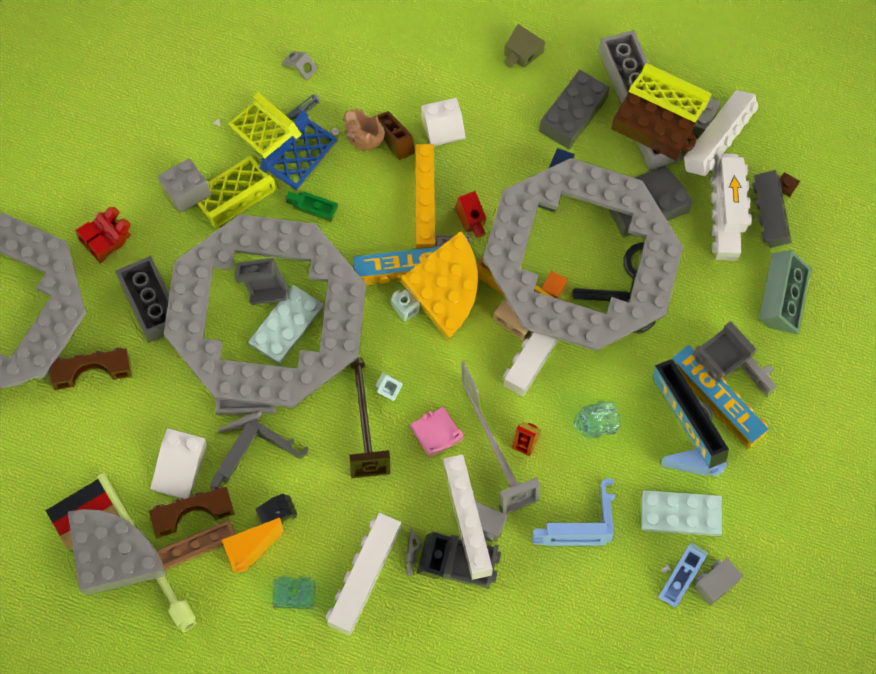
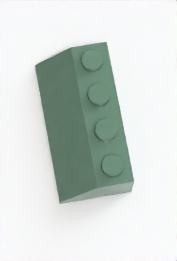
[759,250,811,334]

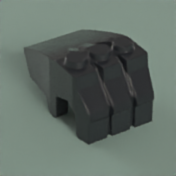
[256,493,297,525]

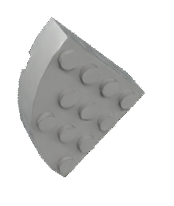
[68,509,166,595]

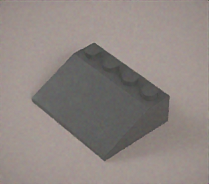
[608,166,693,237]

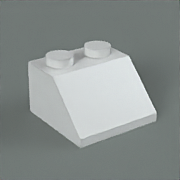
[421,98,466,146]

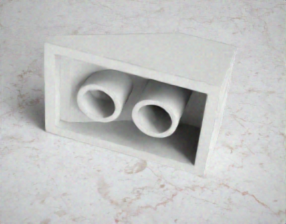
[150,428,207,499]

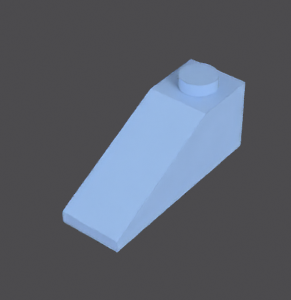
[661,449,727,476]
[658,542,708,608]

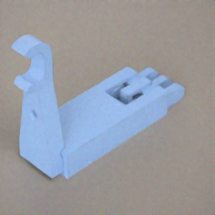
[531,478,615,546]

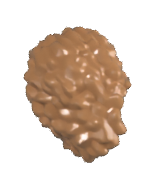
[343,109,385,152]

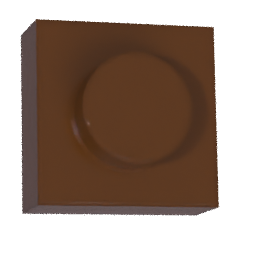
[780,172,800,198]

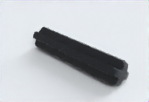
[572,288,629,302]

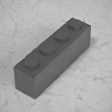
[752,170,792,248]

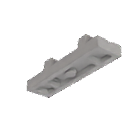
[740,358,776,397]

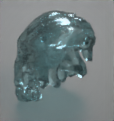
[574,400,620,438]

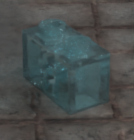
[272,576,315,609]

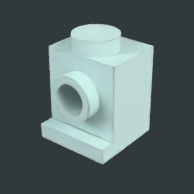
[391,289,420,322]
[375,372,403,401]

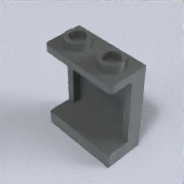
[235,258,288,305]
[693,321,757,383]
[442,535,501,589]

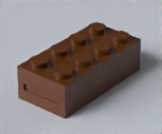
[611,92,696,161]

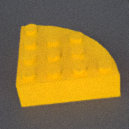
[400,231,478,341]

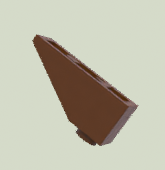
[374,111,415,160]

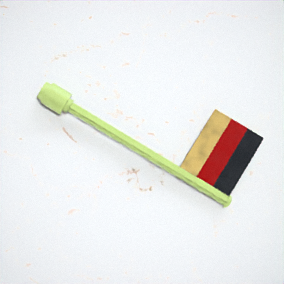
[45,473,196,632]

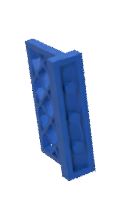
[259,111,337,191]

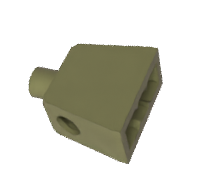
[504,24,546,68]

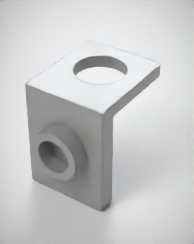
[282,51,317,80]

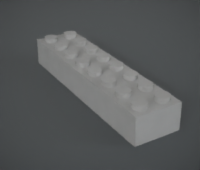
[598,30,686,170]

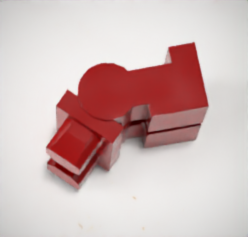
[76,207,131,263]

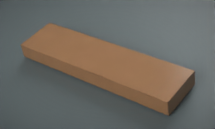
[157,520,236,570]

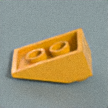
[222,518,283,573]

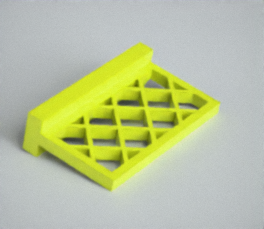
[629,63,712,123]
[228,92,302,158]
[196,156,276,229]

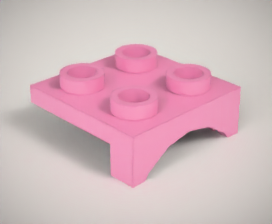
[410,406,464,458]

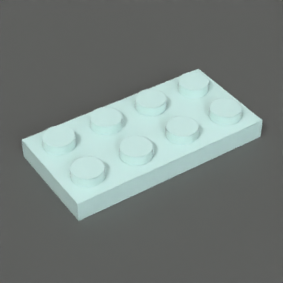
[248,285,324,365]
[641,490,722,536]

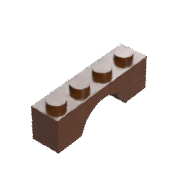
[49,348,133,390]
[149,486,235,538]

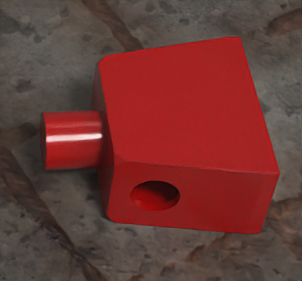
[455,191,486,238]

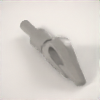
[218,411,262,433]
[406,529,421,576]

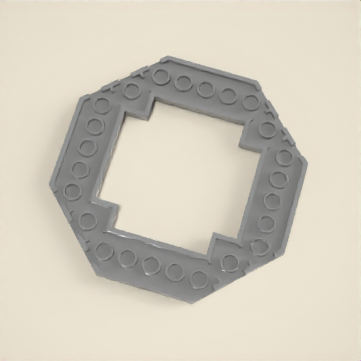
[482,158,683,351]
[0,213,86,389]
[164,215,366,408]

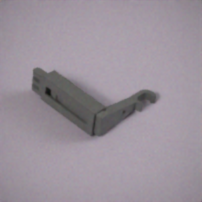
[210,419,308,490]

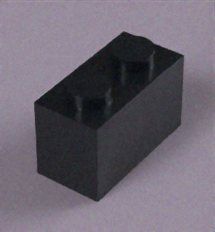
[417,532,452,579]

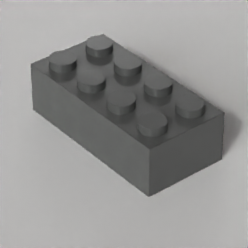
[539,69,610,149]
[116,256,169,343]

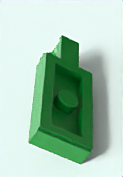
[286,191,338,222]

